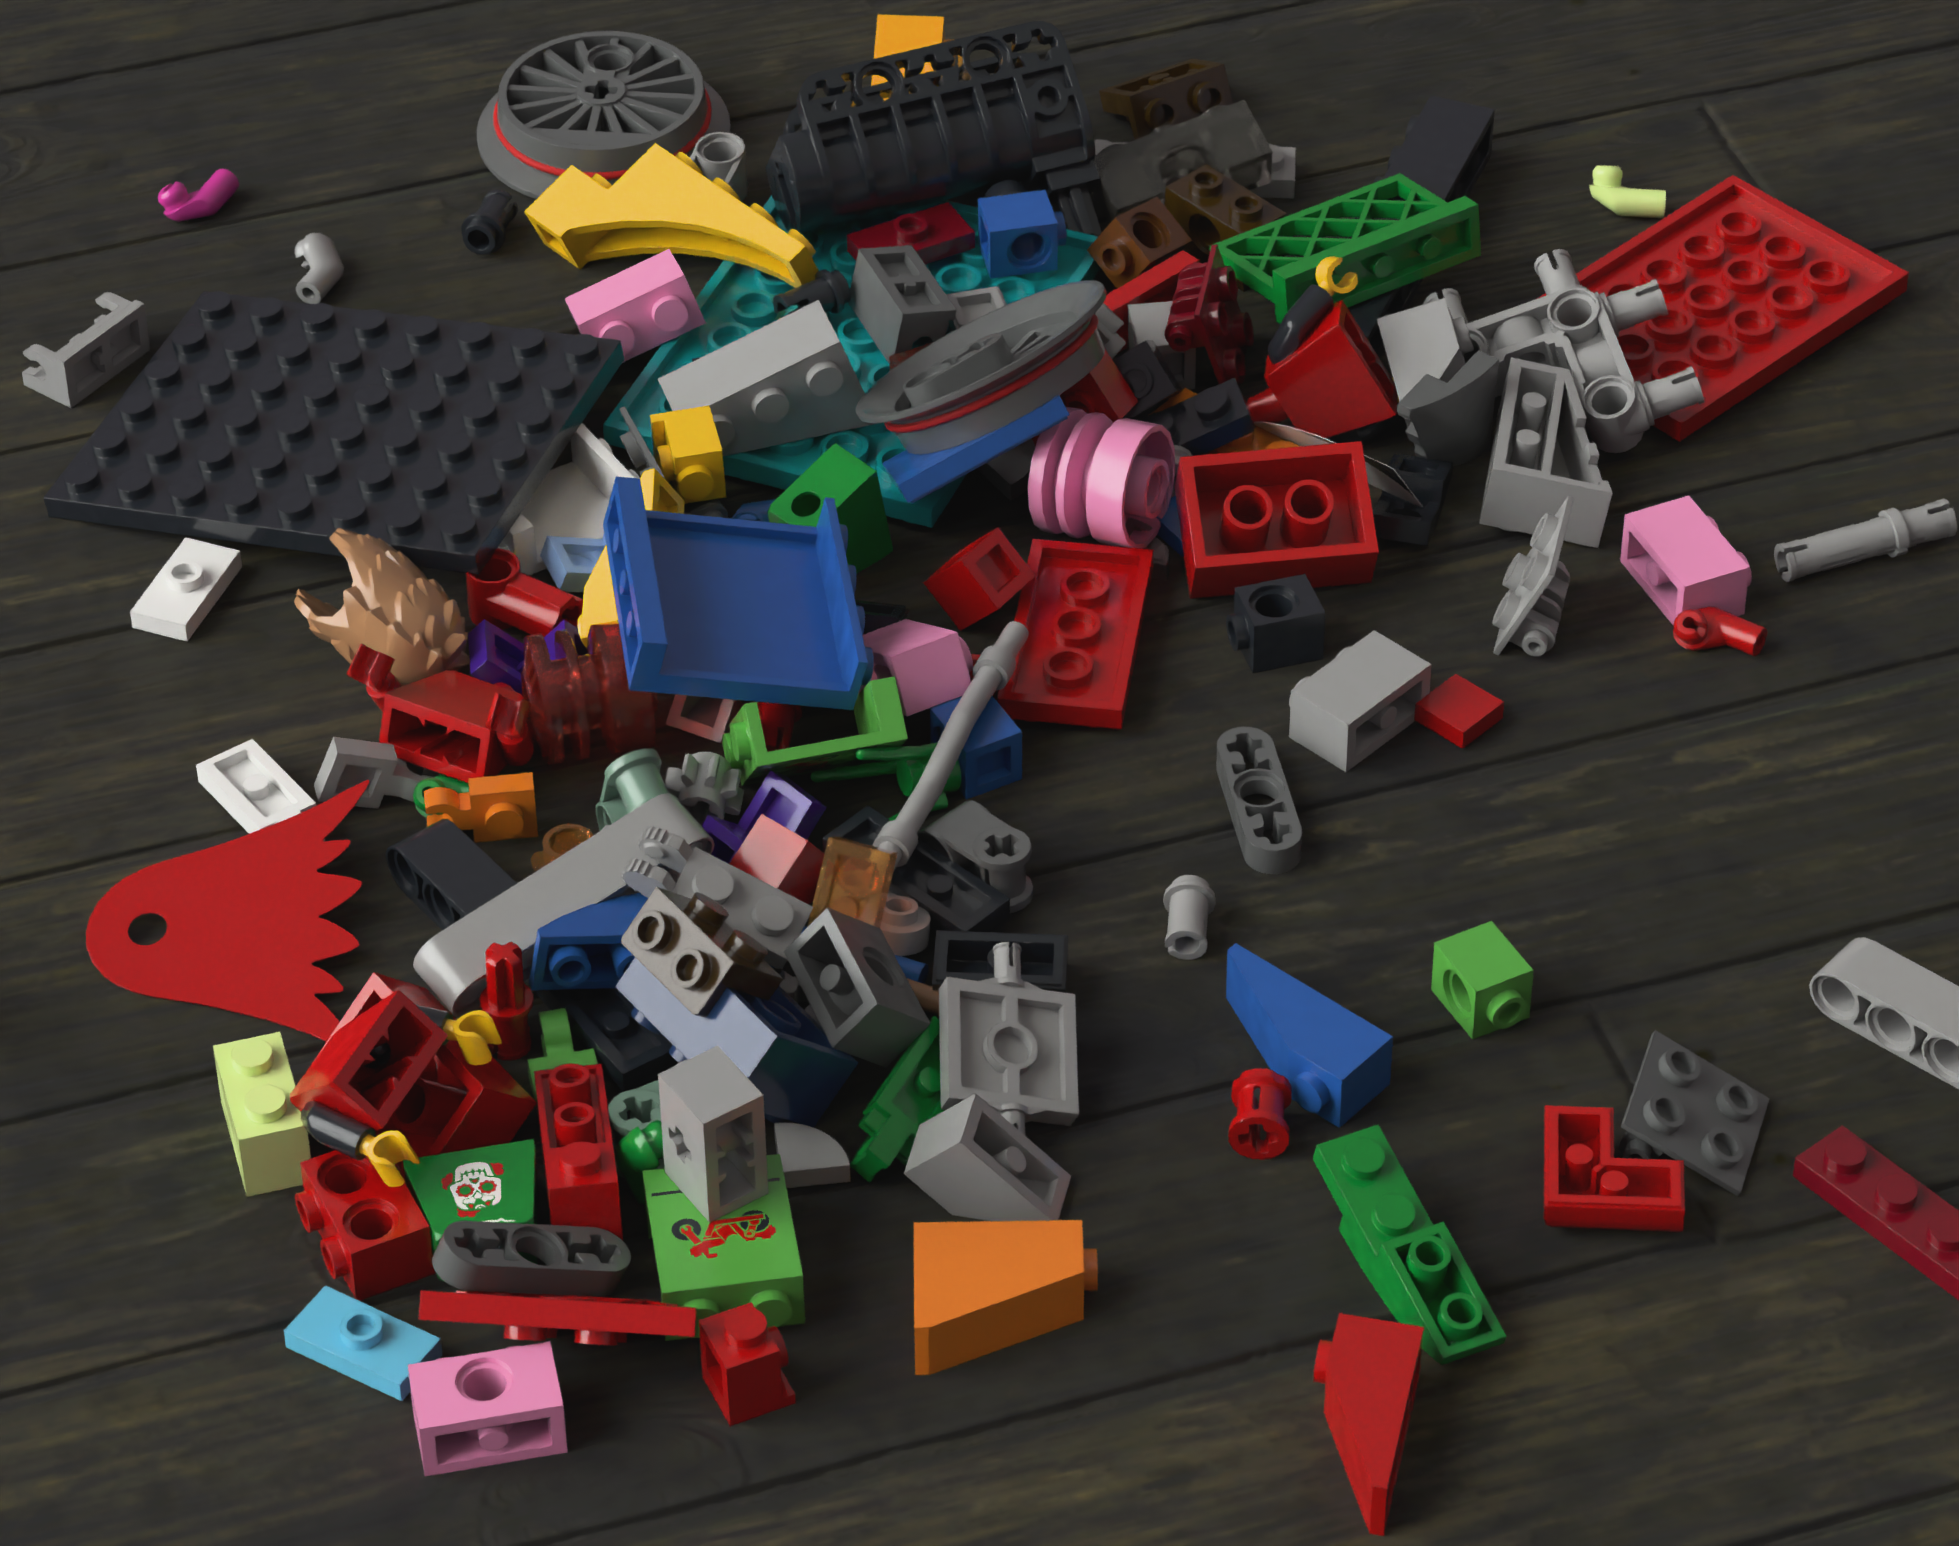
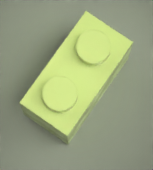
[213,1032,311,1197]

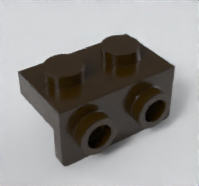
[621,886,783,1017]

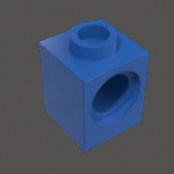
[978,190,1067,279]
[930,696,1022,800]

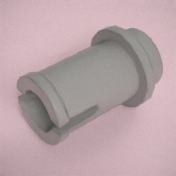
[1163,875,1216,960]

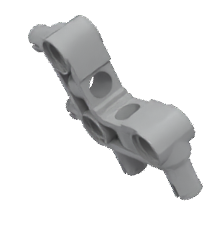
[1424,249,1704,453]

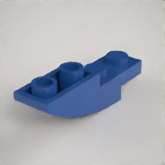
[529,892,775,990]

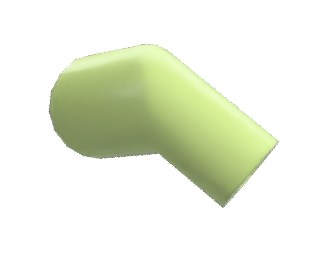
[1589,165,1666,218]

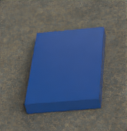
[882,395,1070,504]

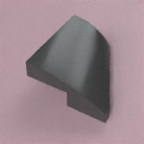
[1397,350,1499,466]

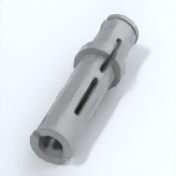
[1774,498,1957,582]

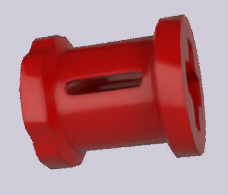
[1228,1068,1292,1160]

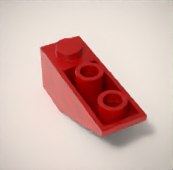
[534,1064,623,1241]

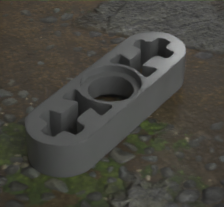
[1216,727,1302,874]
[432,1221,631,1296]

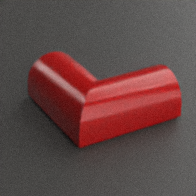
[1544,1105,1685,1232]

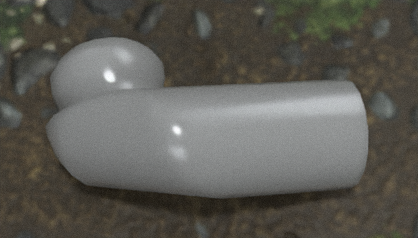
[295,233,344,304]

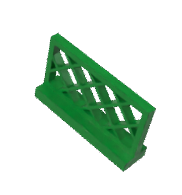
[1209,173,1481,324]

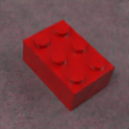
[1175,441,1379,599]

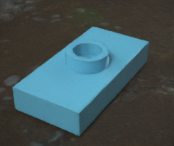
[284,1285,443,1401]

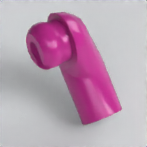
[158,169,239,222]

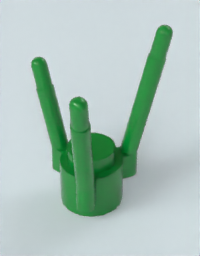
[810,742,961,821]

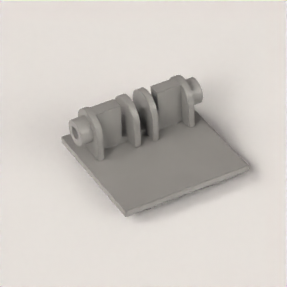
[1492,496,1574,656]

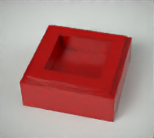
[1414,674,1504,749]

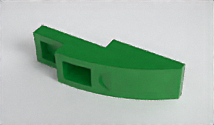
[1313,1124,1507,1365]

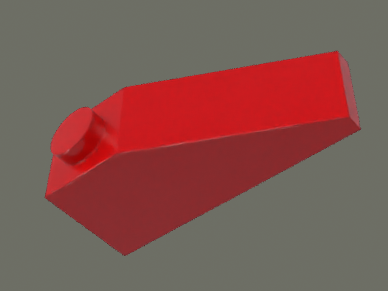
[1313,1313,1424,1536]

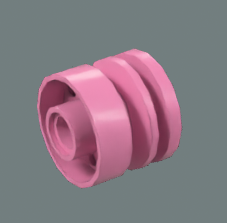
[1028,407,1175,549]

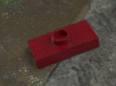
[847,202,975,265]

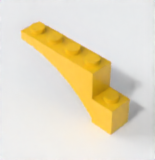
[524,143,819,288]

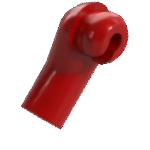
[1673,607,1768,657]

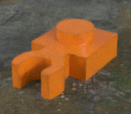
[424,772,538,843]

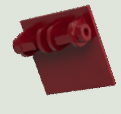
[1164,244,1254,384]

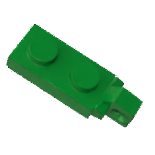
[850,1016,945,1183]

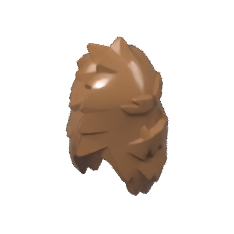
[294,528,470,685]

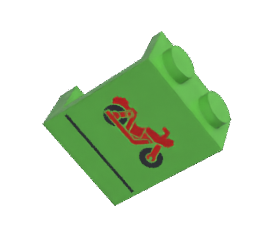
[722,676,908,786]
[642,1154,805,1341]

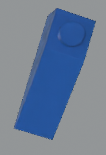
[1226,943,1393,1128]

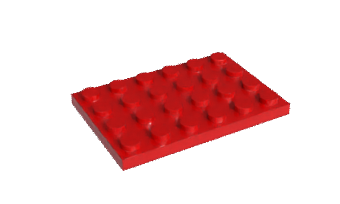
[1537,175,1909,442]

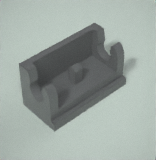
[848,245,957,368]

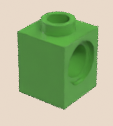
[1431,921,1534,1040]

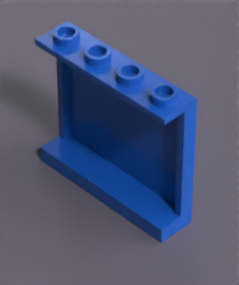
[603,476,874,710]

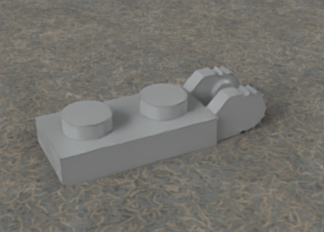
[621,826,813,969]

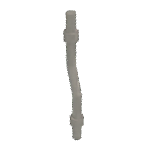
[859,621,1029,894]

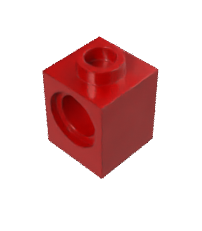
[923,527,1036,631]

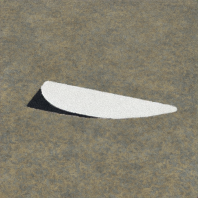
[1254,421,1423,507]

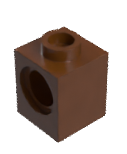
[1087,197,1192,288]

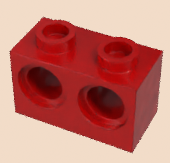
[295,1135,435,1301]

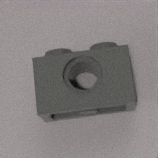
[783,907,930,1068]

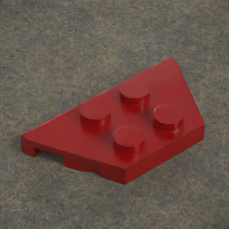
[419,1290,697,1345]

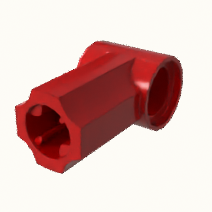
[465,548,583,639]

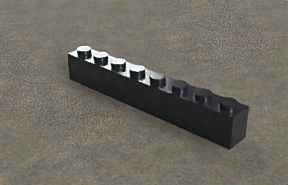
[1348,95,1495,358]

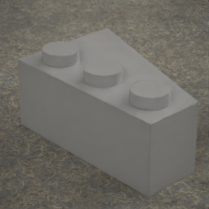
[658,300,877,457]
[1479,357,1613,548]

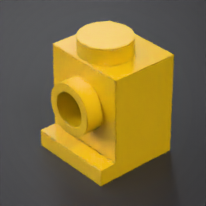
[650,405,726,504]

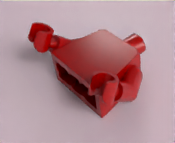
[347,643,534,783]

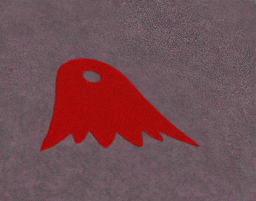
[86,780,370,1042]

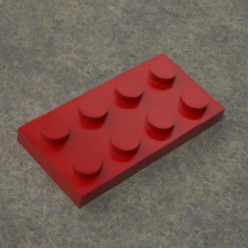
[997,539,1154,729]

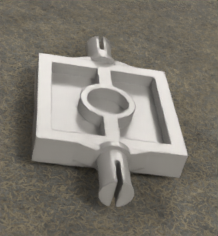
[939,942,1079,1135]

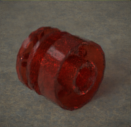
[521,620,658,766]

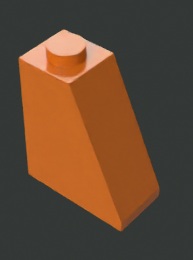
[914,1220,1098,1375]

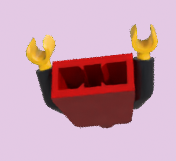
[1247,256,1402,444]
[289,989,502,1187]

